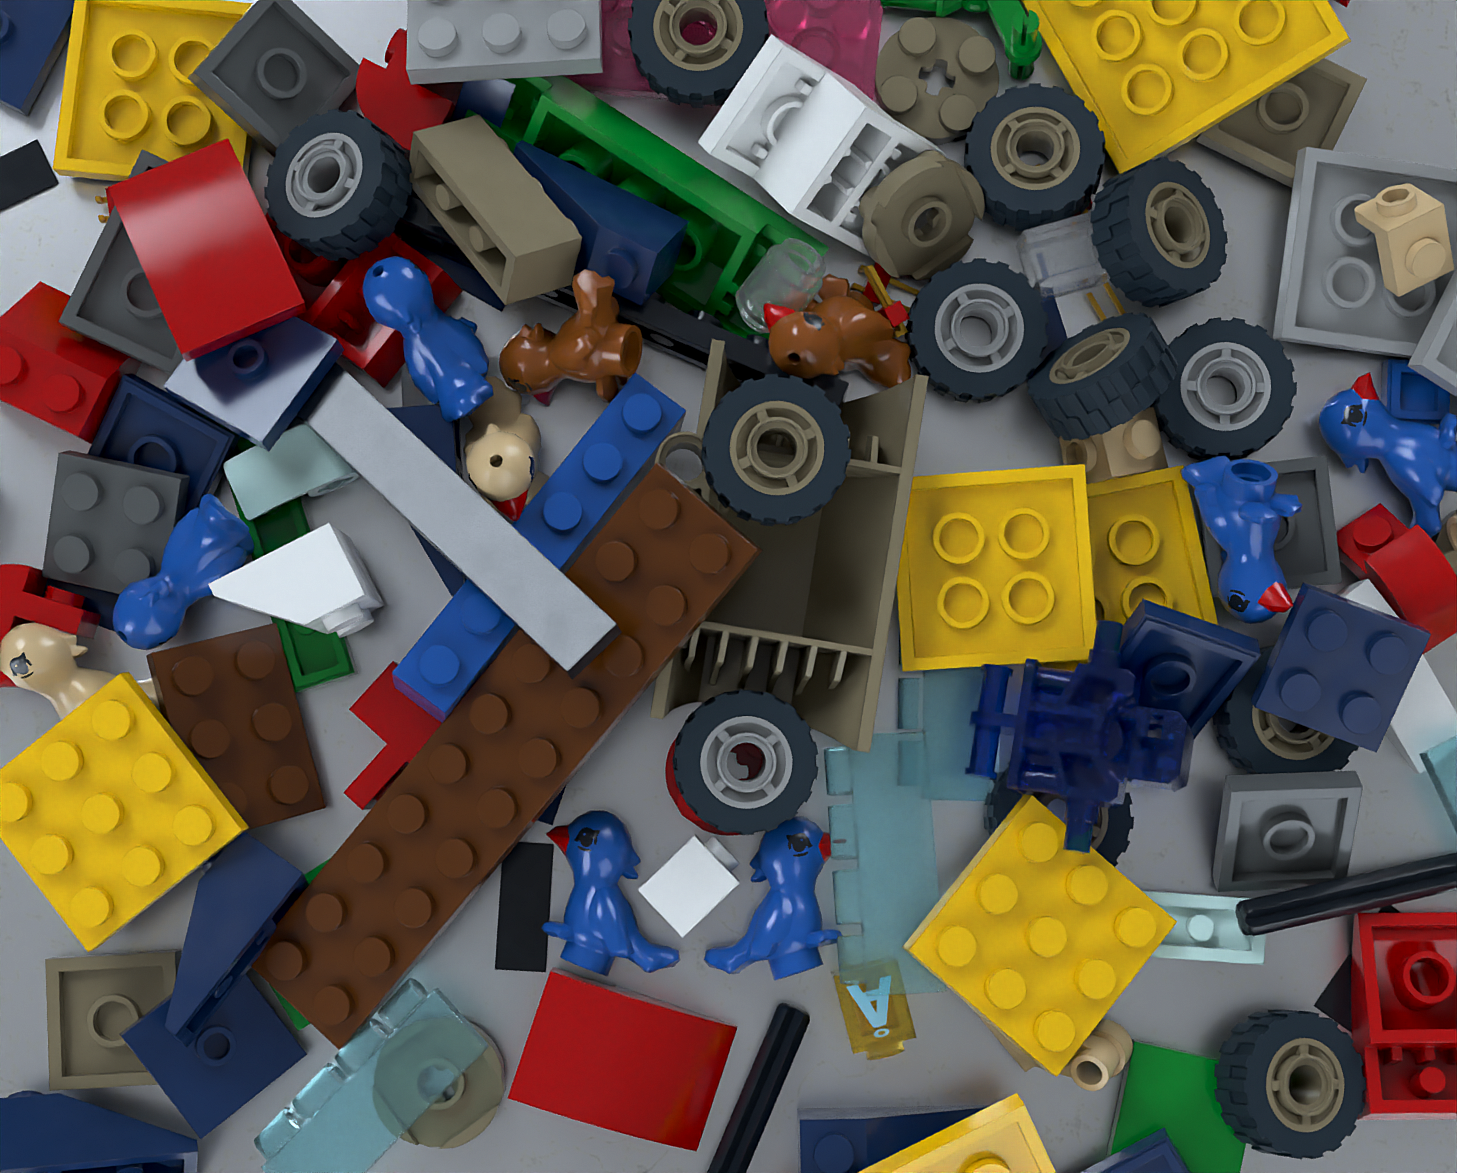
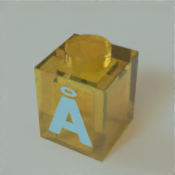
[830,955,917,1060]

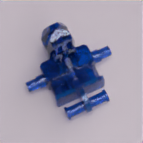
[964,620,1194,854]

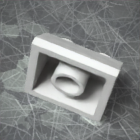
[208,523,384,638]

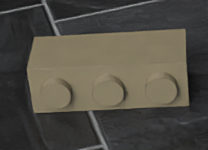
[409,114,582,306]

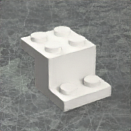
[698,34,946,257]

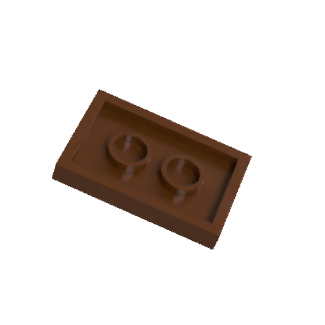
[146,623,326,831]

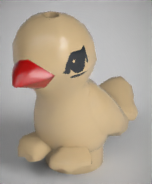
[463,376,549,521]
[0,623,159,720]

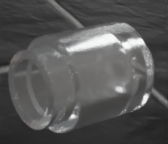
[735,238,826,333]

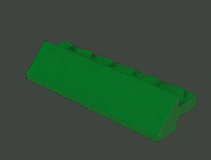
[465,75,830,340]

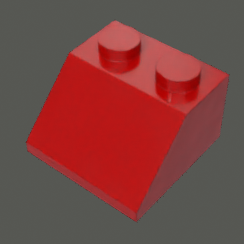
[0,281,142,445]

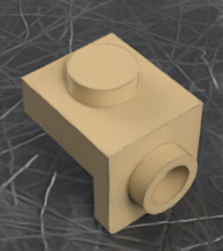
[1354,183,1454,297]
[1059,407,1169,484]

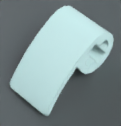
[223,423,360,521]

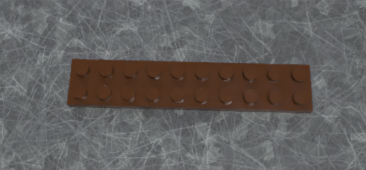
[251,462,763,1050]

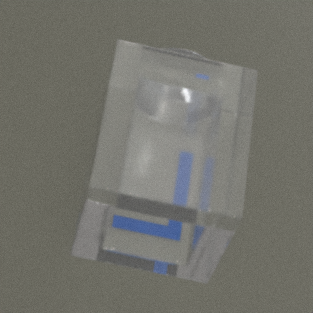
[1015,212,1110,302]

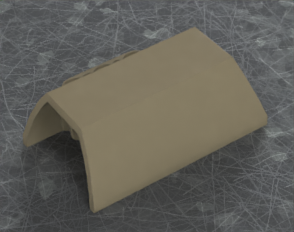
[650,339,929,753]

